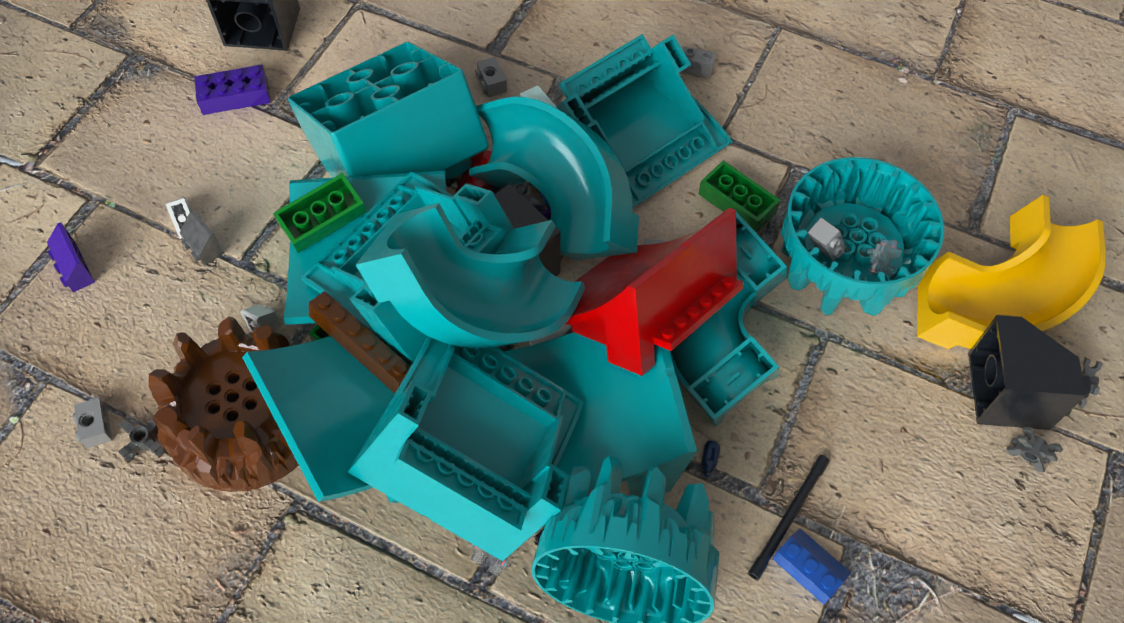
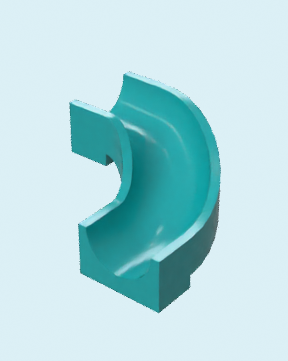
[469,97,639,261]
[355,203,585,348]
[669,212,787,427]

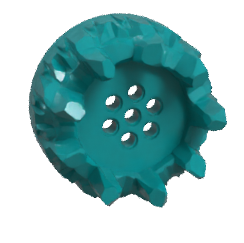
[781,157,944,316]
[531,456,719,623]

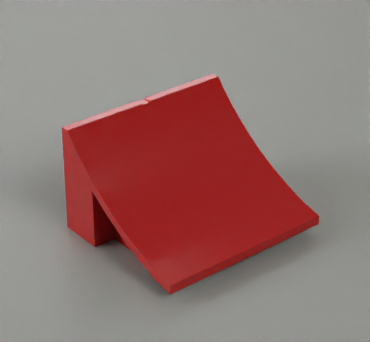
[564,208,743,376]

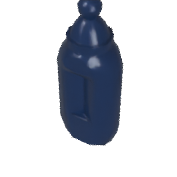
[702,440,720,478]

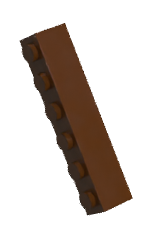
[309,291,411,393]

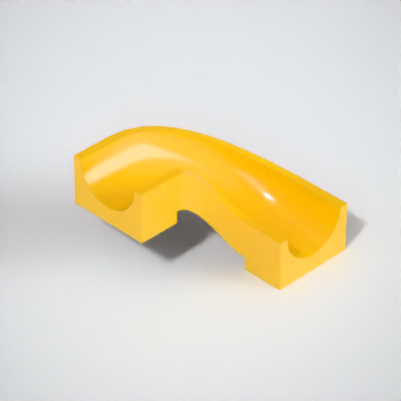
[917,195,1106,349]

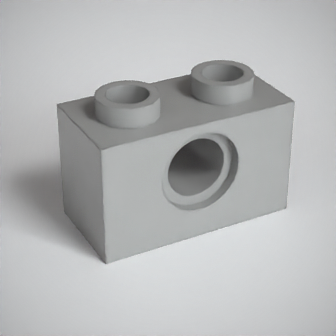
[681,46,716,79]
[475,57,507,97]
[808,218,846,262]
[73,397,112,449]

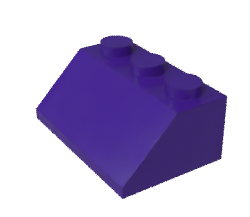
[47,222,95,293]

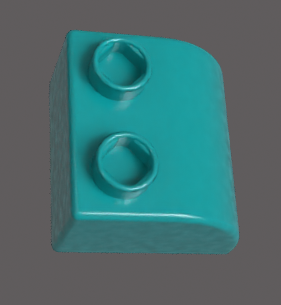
[288,42,489,179]

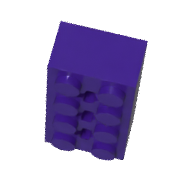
[194,65,271,115]

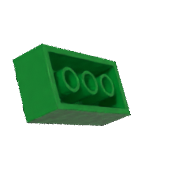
[698,160,781,233]
[273,173,367,253]

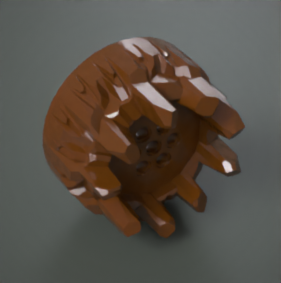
[148,316,298,492]

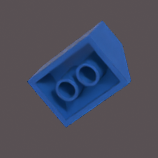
[773,529,851,605]

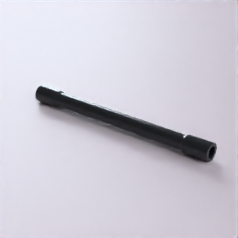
[748,455,830,580]

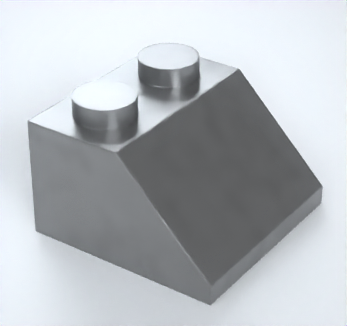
[180,210,224,266]

